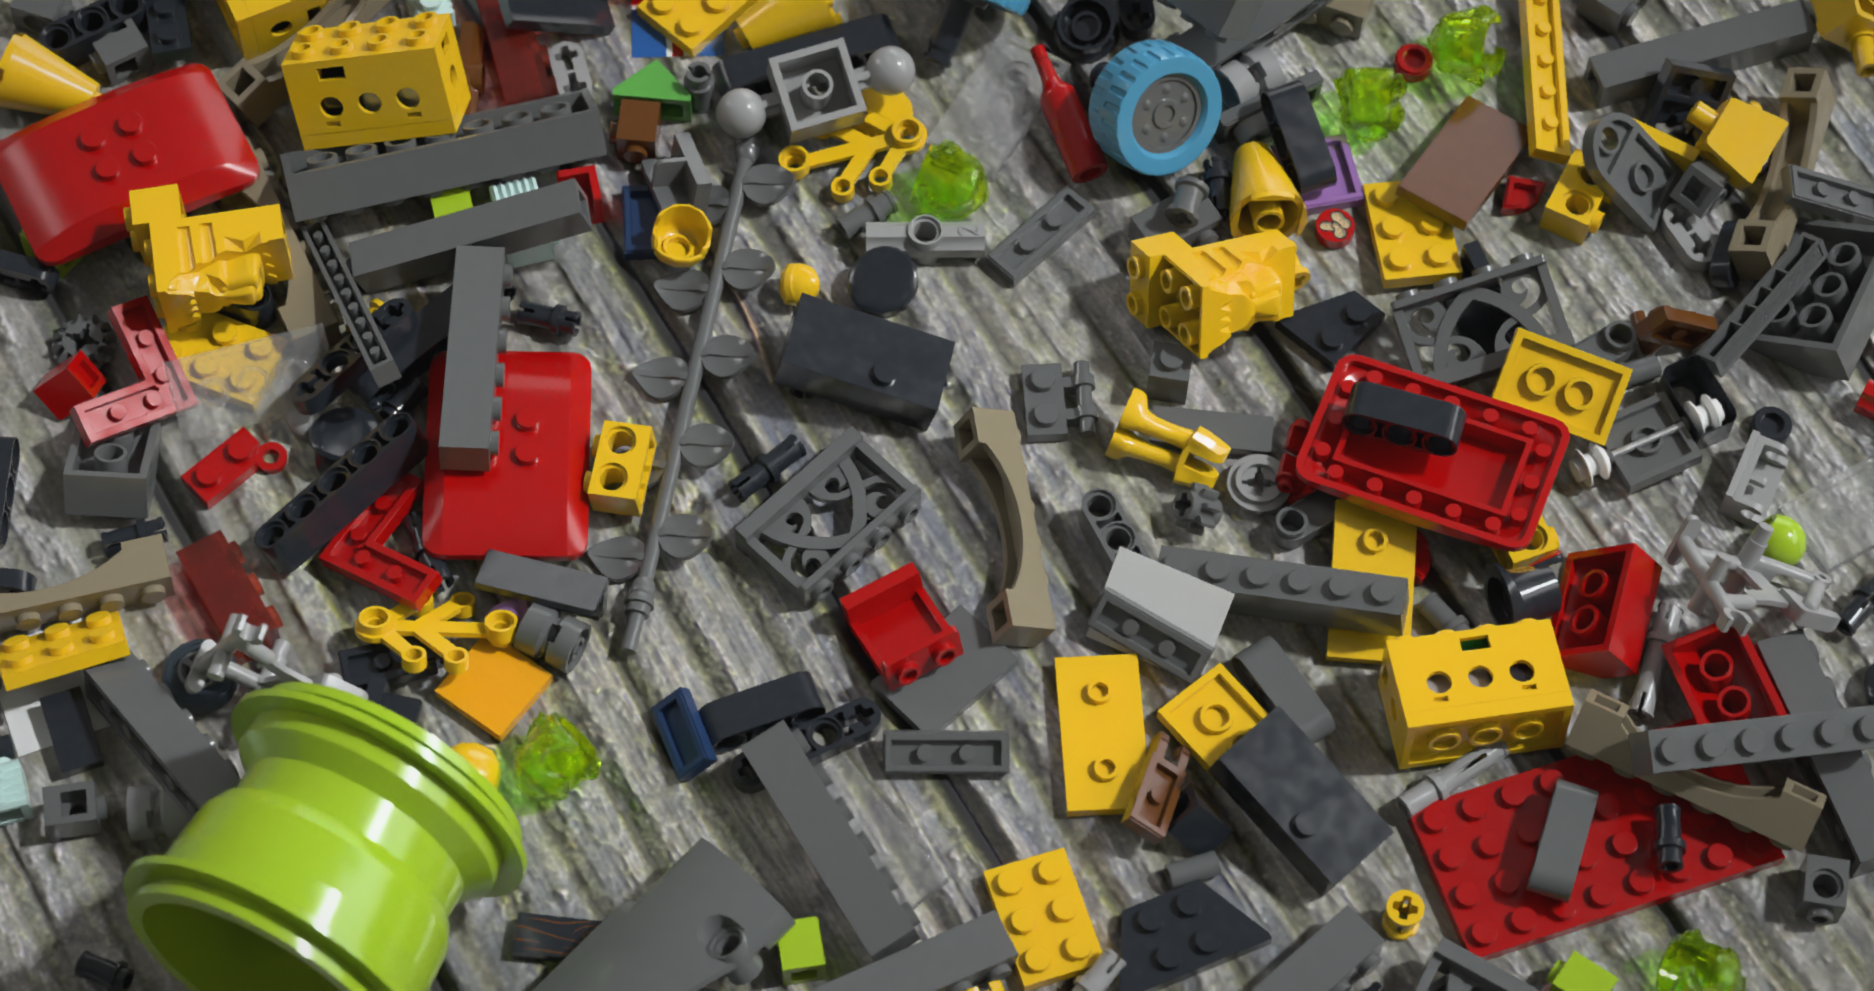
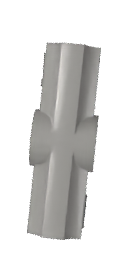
[865,214,985,265]

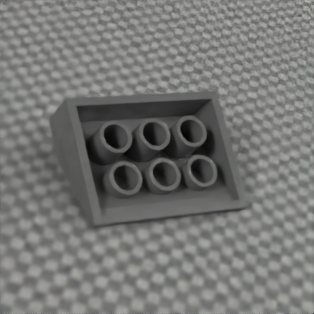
[1747,217,1874,381]

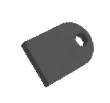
[1582,112,1684,233]

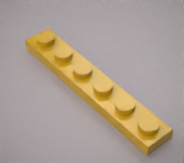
[1518,0,1571,165]

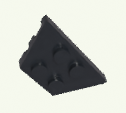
[1119,879,1272,991]

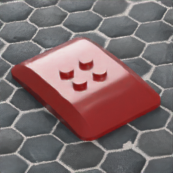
[0,63,260,266]
[422,351,592,561]
[1295,354,1570,552]

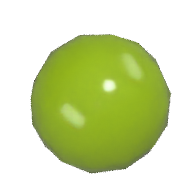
[1750,514,1806,566]

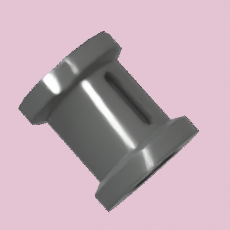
[1164,176,1210,229]

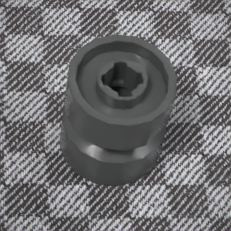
[514,603,592,674]

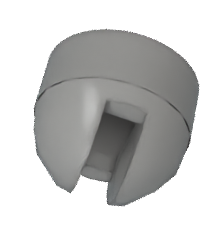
[286,409,320,439]

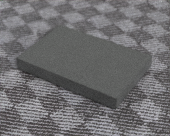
[871,604,1019,730]

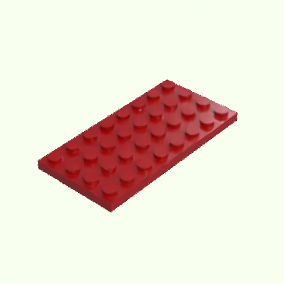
[1406,718,1785,961]

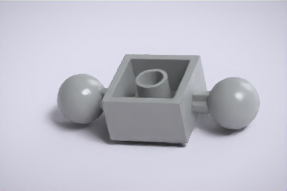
[716,37,915,144]

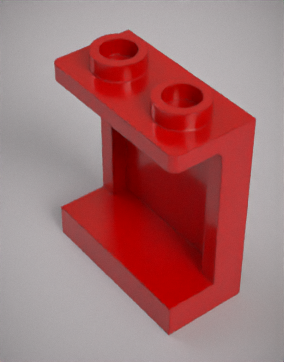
[839,562,964,692]

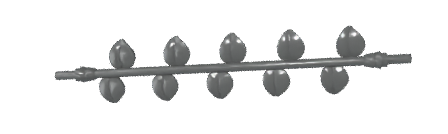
[587,95,796,656]

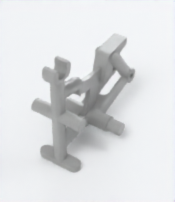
[1664,515,1841,637]
[184,613,368,700]

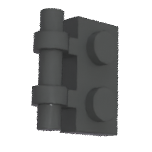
[1021,360,1098,443]

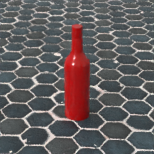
[1029,44,1108,184]

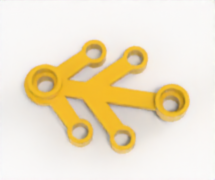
[778,104,927,203]
[354,592,518,675]

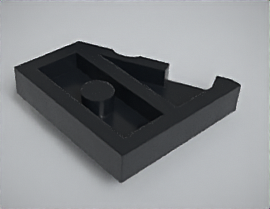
[1639,58,1737,128]
[1275,290,1385,372]

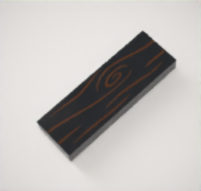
[512,912,603,963]

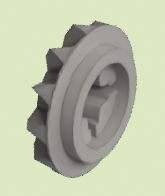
[1226,454,1290,516]

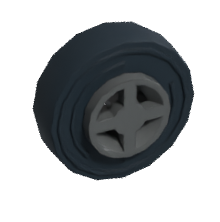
[162,639,238,714]

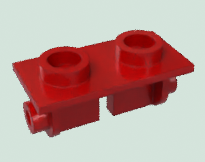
[1275,418,1316,505]

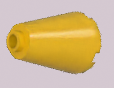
[732,0,843,51]
[0,32,102,115]
[1229,141,1308,238]

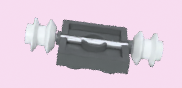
[1569,391,1725,494]

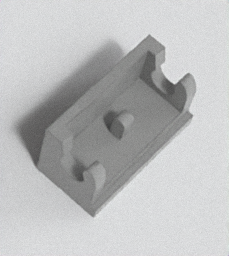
[1718,430,1789,528]

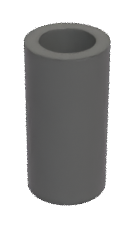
[1621,354,1662,388]
[1164,850,1221,889]

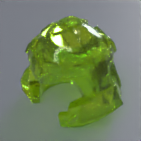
[1427,5,1506,88]
[1333,67,1407,143]
[909,138,990,221]
[513,711,602,801]
[1655,929,1746,991]

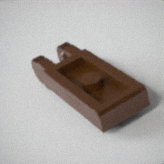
[1121,731,1191,845]

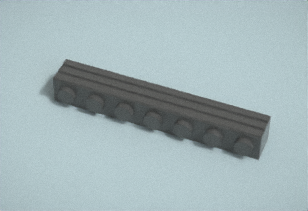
[1696,232,1829,378]

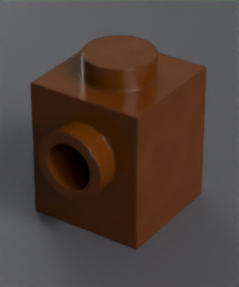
[610,99,662,164]

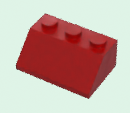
[1551,543,1663,679]
[1660,623,1787,725]

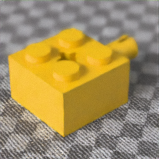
[1810,0,1874,78]

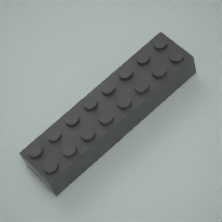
[280,88,608,224]

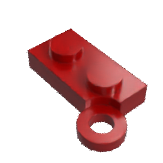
[180,426,288,510]

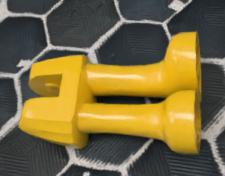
[1105,387,1231,489]

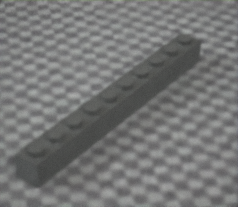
[300,221,402,388]

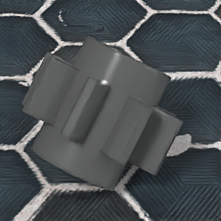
[1172,482,1223,536]

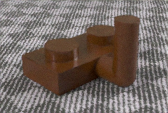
[1629,305,1719,356]

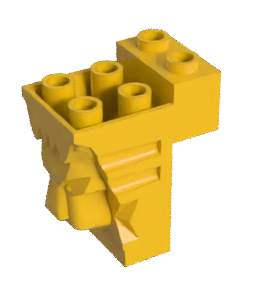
[123,184,294,333]
[1126,229,1296,360]

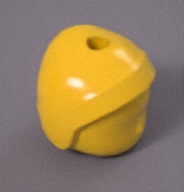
[779,263,820,306]

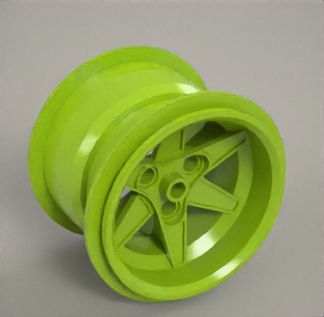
[123,682,527,991]

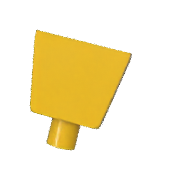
[1686,97,1789,191]

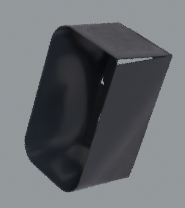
[1655,356,1737,450]

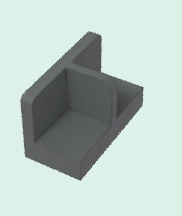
[641,132,712,213]

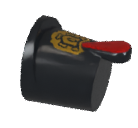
[1483,550,1564,626]

